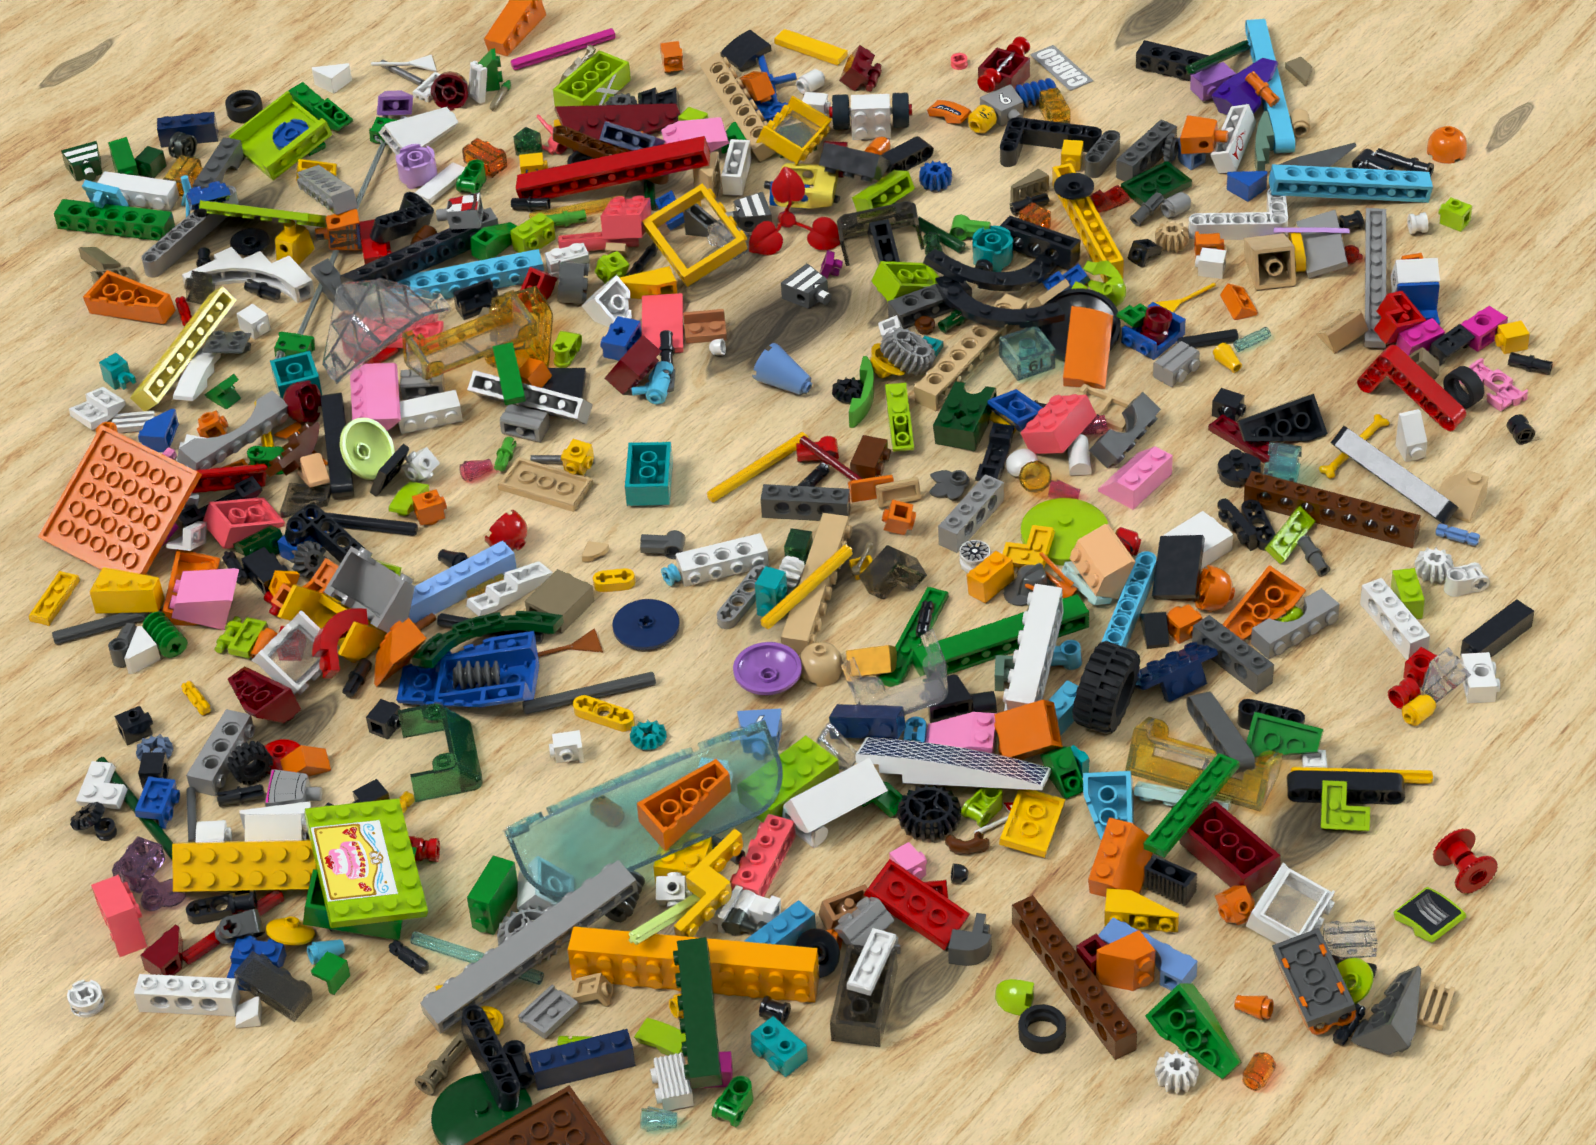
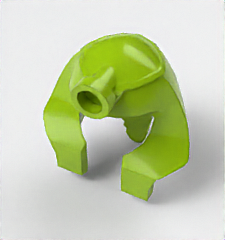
[1071,260,1126,307]

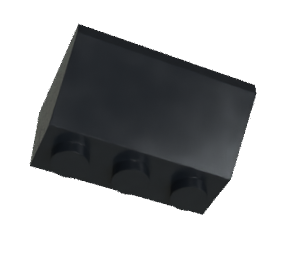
[819,142,891,183]

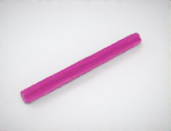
[511,28,616,70]

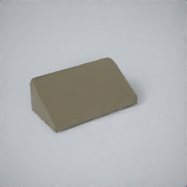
[79,247,121,270]

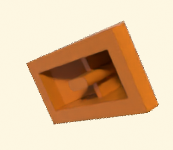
[280,745,331,777]

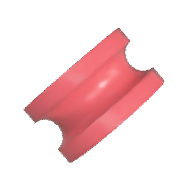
[951,53,968,70]

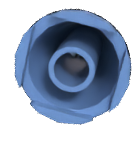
[752,343,812,395]

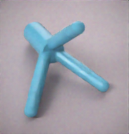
[181,175,191,217]

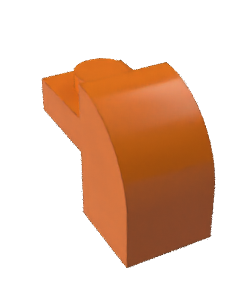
[660,41,684,73]

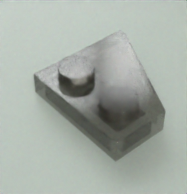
[280,483,332,518]

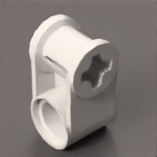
[1444,562,1490,597]

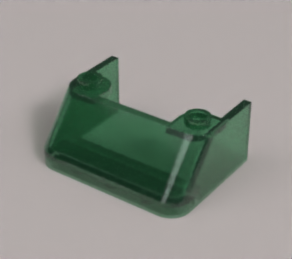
[398,703,483,802]

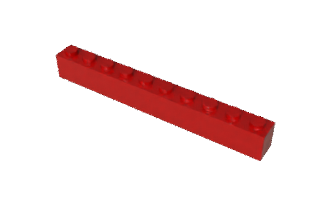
[515,136,710,199]

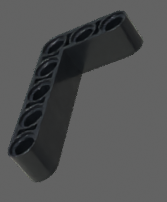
[1000,117,1102,167]

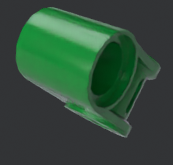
[456,159,487,194]
[247,446,285,475]
[712,1076,754,1127]

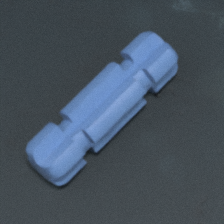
[1436,524,1480,546]

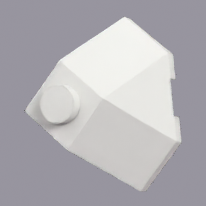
[581,275,632,327]

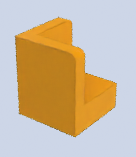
[268,570,300,597]

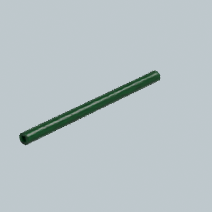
[96,757,173,860]

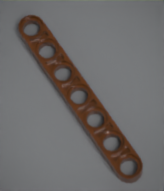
[553,125,669,185]

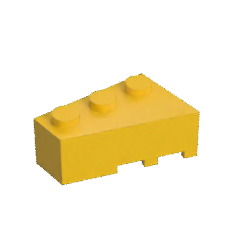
[89,567,165,614]

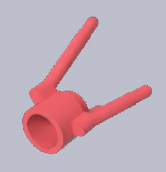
[531,115,567,155]

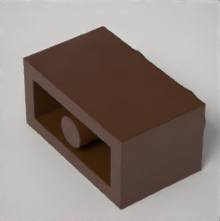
[850,435,891,479]

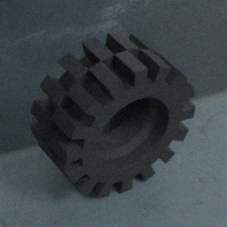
[227,741,273,785]

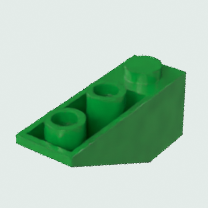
[471,222,517,260]

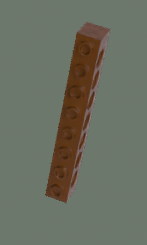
[1244,471,1421,549]
[1012,895,1137,1060]

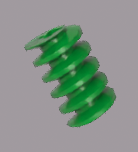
[142,611,188,658]

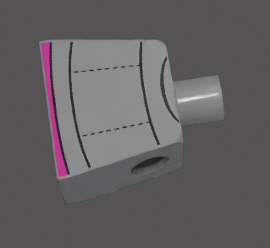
[265,770,322,807]

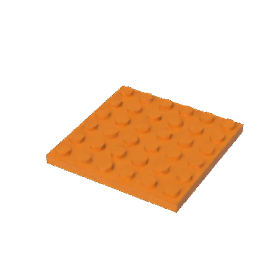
[38,425,202,575]

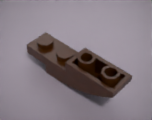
[265,421,320,477]

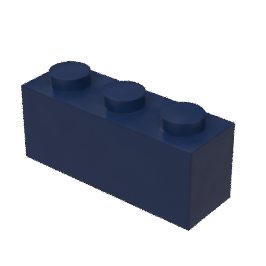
[157,112,218,148]
[599,121,665,151]
[829,704,906,739]

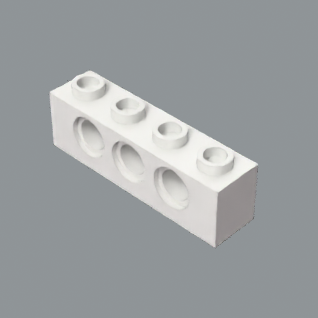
[676,533,769,587]
[1360,578,1430,660]
[134,974,241,1016]

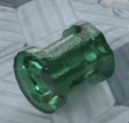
[923,232,943,255]

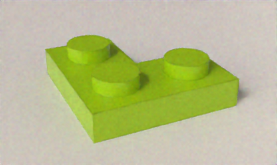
[1320,780,1370,831]

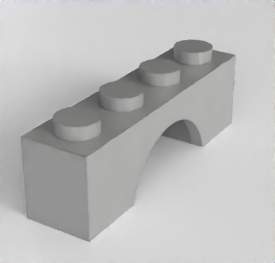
[1251,588,1339,659]

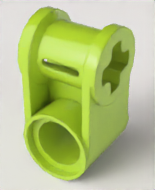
[552,331,582,368]
[961,787,1003,828]

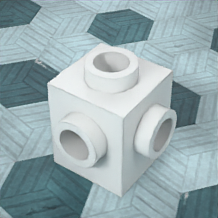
[401,447,440,482]
[656,872,692,908]

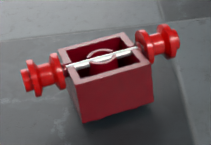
[977,36,1030,93]

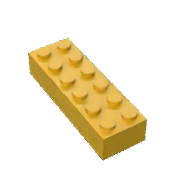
[172,840,317,892]

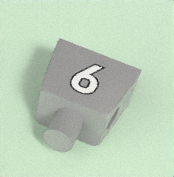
[980,85,1023,126]

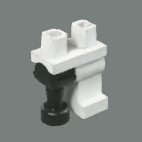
[709,885,781,936]

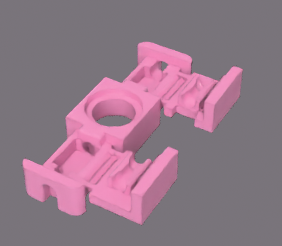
[1459,358,1528,412]

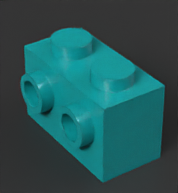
[755,566,788,617]
[751,1016,808,1078]

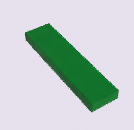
[492,342,526,406]

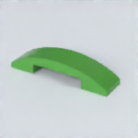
[848,356,874,428]

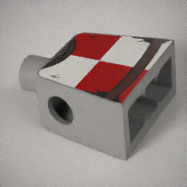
[436,193,484,229]

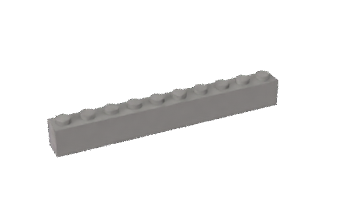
[420,860,638,1034]

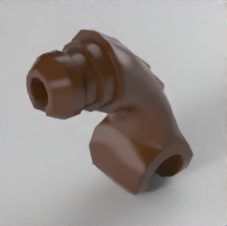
[945,831,989,854]

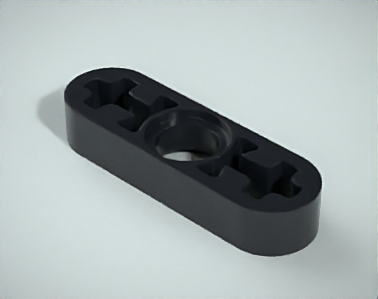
[1241,499,1276,551]
[186,890,250,925]

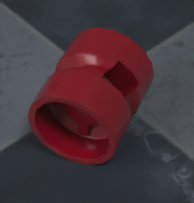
[1140,306,1173,345]

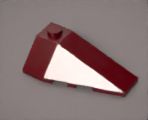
[227,666,301,723]

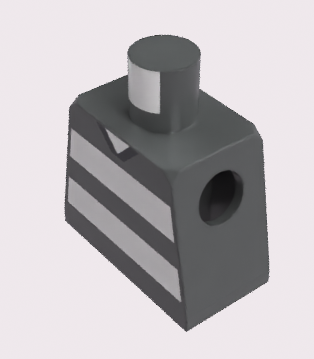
[726,192,772,232]
[781,263,831,308]

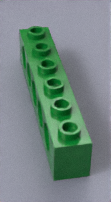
[54,199,175,241]

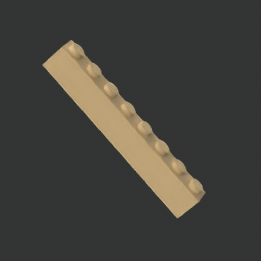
[781,513,852,655]

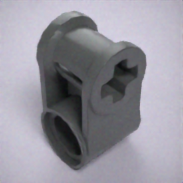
[215,909,265,944]

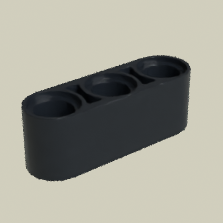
[881,136,934,174]
[1237,699,1305,730]

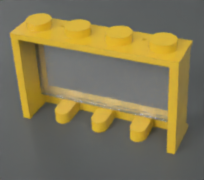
[755,96,832,166]

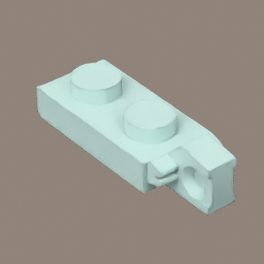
[1061,561,1113,605]

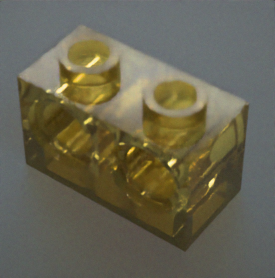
[1039,87,1070,123]

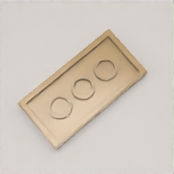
[497,457,594,512]

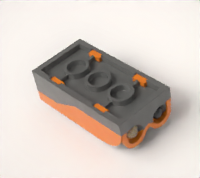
[1272,928,1356,1035]

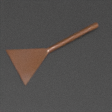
[538,628,603,657]

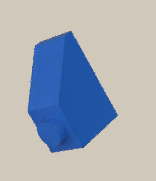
[138,409,179,453]

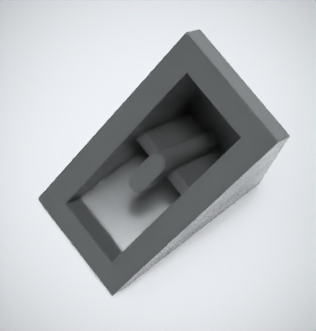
[684,203,720,238]

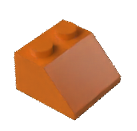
[1096,930,1155,991]

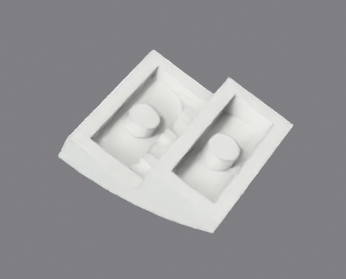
[69,387,126,430]

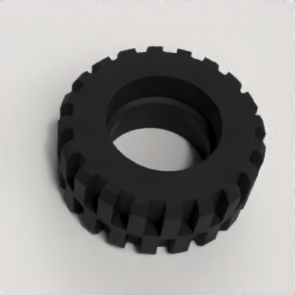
[1072,641,1141,735]

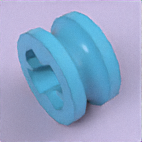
[661,563,681,586]

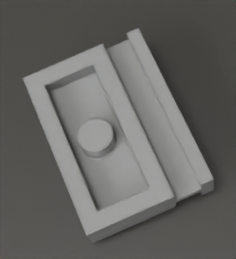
[518,985,579,1039]

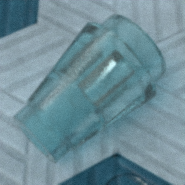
[640,1106,677,1132]

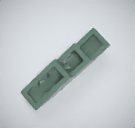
[1254,111,1274,171]

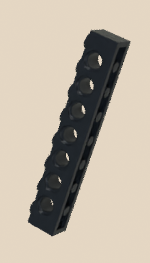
[340,228,481,299]

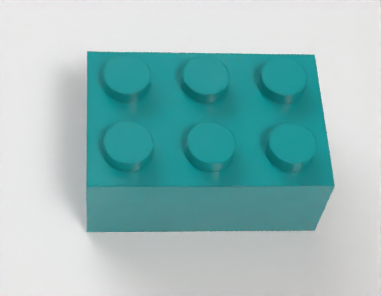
[625,442,673,506]

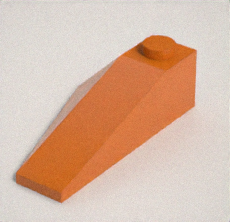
[1222,565,1306,641]

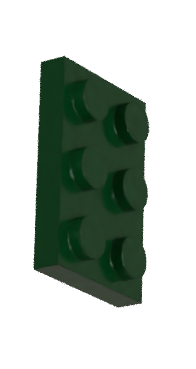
[1121,161,1192,206]

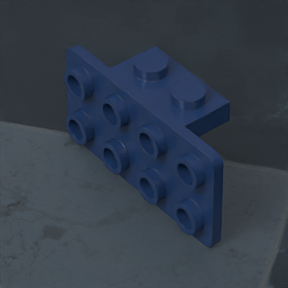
[1135,642,1218,702]

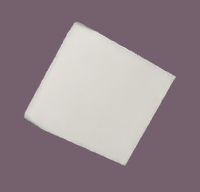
[235,996,262,1028]

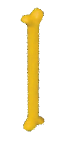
[1319,414,1390,479]

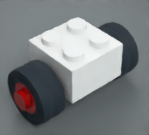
[829,92,912,140]

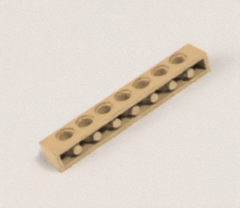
[699,53,776,162]
[914,293,1027,411]

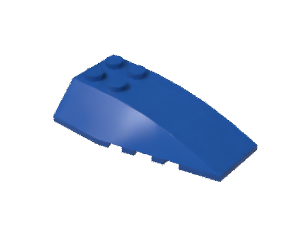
[396,631,539,707]

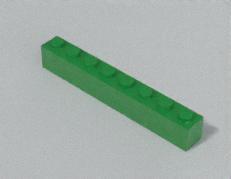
[913,594,1089,683]

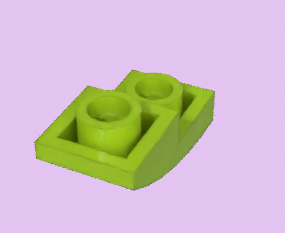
[389,481,429,516]
[634,1018,686,1055]

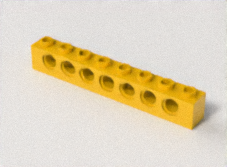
[1052,163,1124,283]

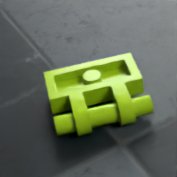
[214,616,268,659]

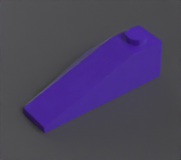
[1211,58,1278,115]

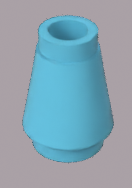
[307,939,345,965]

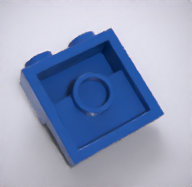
[186,181,231,211]
[227,936,287,994]

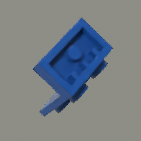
[1397,282,1440,326]

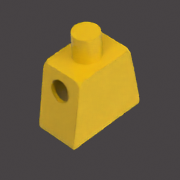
[275,220,315,265]

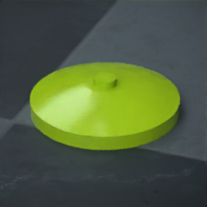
[1021,498,1108,566]

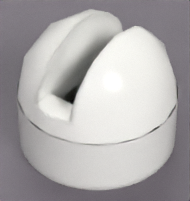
[709,339,726,356]

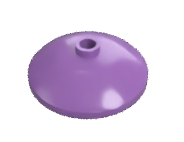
[733,642,802,695]

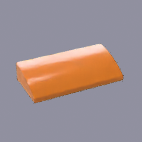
[1063,306,1113,389]
[162,549,220,626]

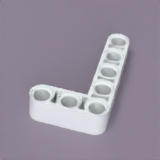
[1188,188,1288,240]

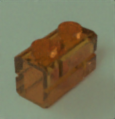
[462,138,507,178]

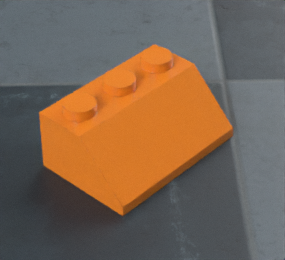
[374,618,427,687]
[1088,818,1153,897]

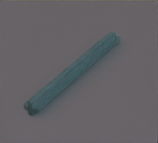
[410,931,544,985]

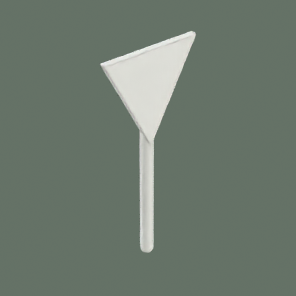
[371,55,436,72]

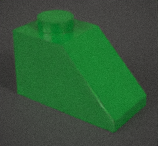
[108,137,139,176]

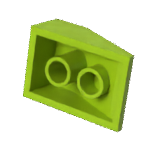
[871,261,939,303]

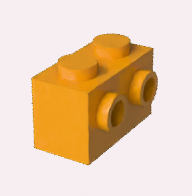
[966,551,1014,603]

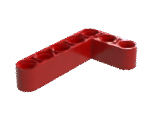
[1357,345,1467,431]

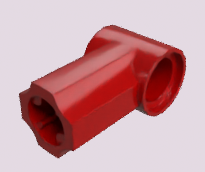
[796,436,839,464]

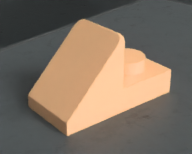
[297,453,330,487]

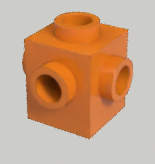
[197,410,229,438]
[1215,885,1255,925]

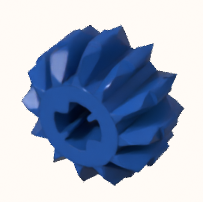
[919,161,952,192]

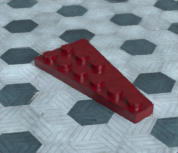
[554,104,681,153]

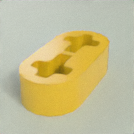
[593,568,635,592]

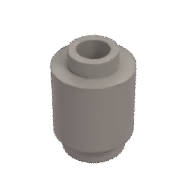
[1160,192,1191,218]

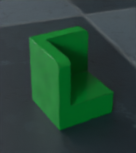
[311,951,350,995]

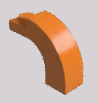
[271,558,339,608]

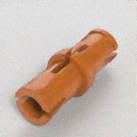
[1245,71,1280,107]

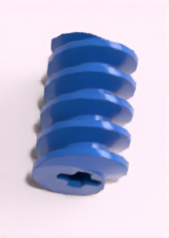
[1015,78,1058,108]

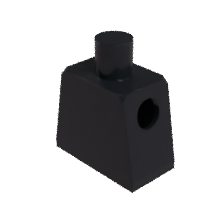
[925,670,972,723]

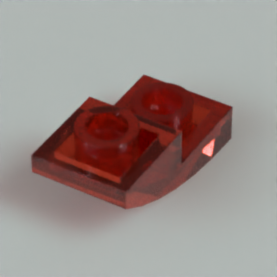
[1089,185,1130,212]

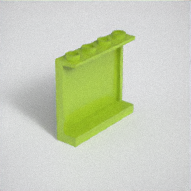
[229,91,333,180]

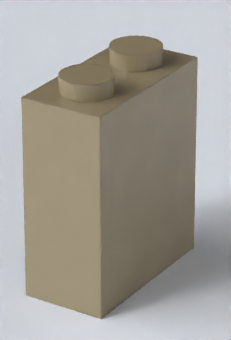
[525,569,594,634]

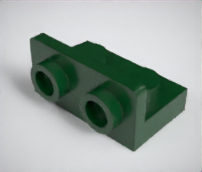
[233,525,283,557]

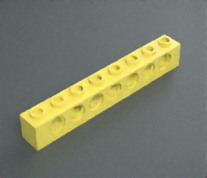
[130,286,237,411]

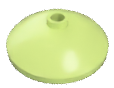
[340,417,395,480]

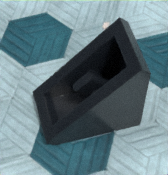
[1139,611,1169,649]

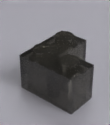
[859,545,927,600]

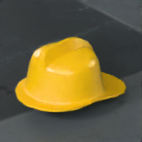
[870,343,906,378]

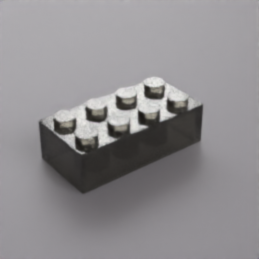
[830,944,898,1047]

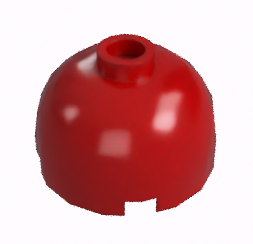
[485,510,528,551]

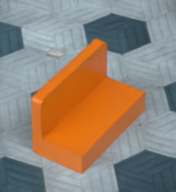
[848,475,894,502]

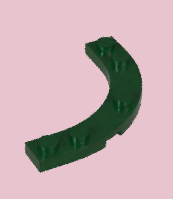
[411,611,564,668]

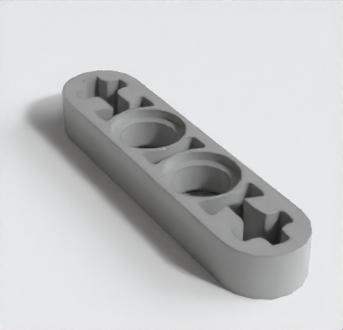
[717,565,765,629]

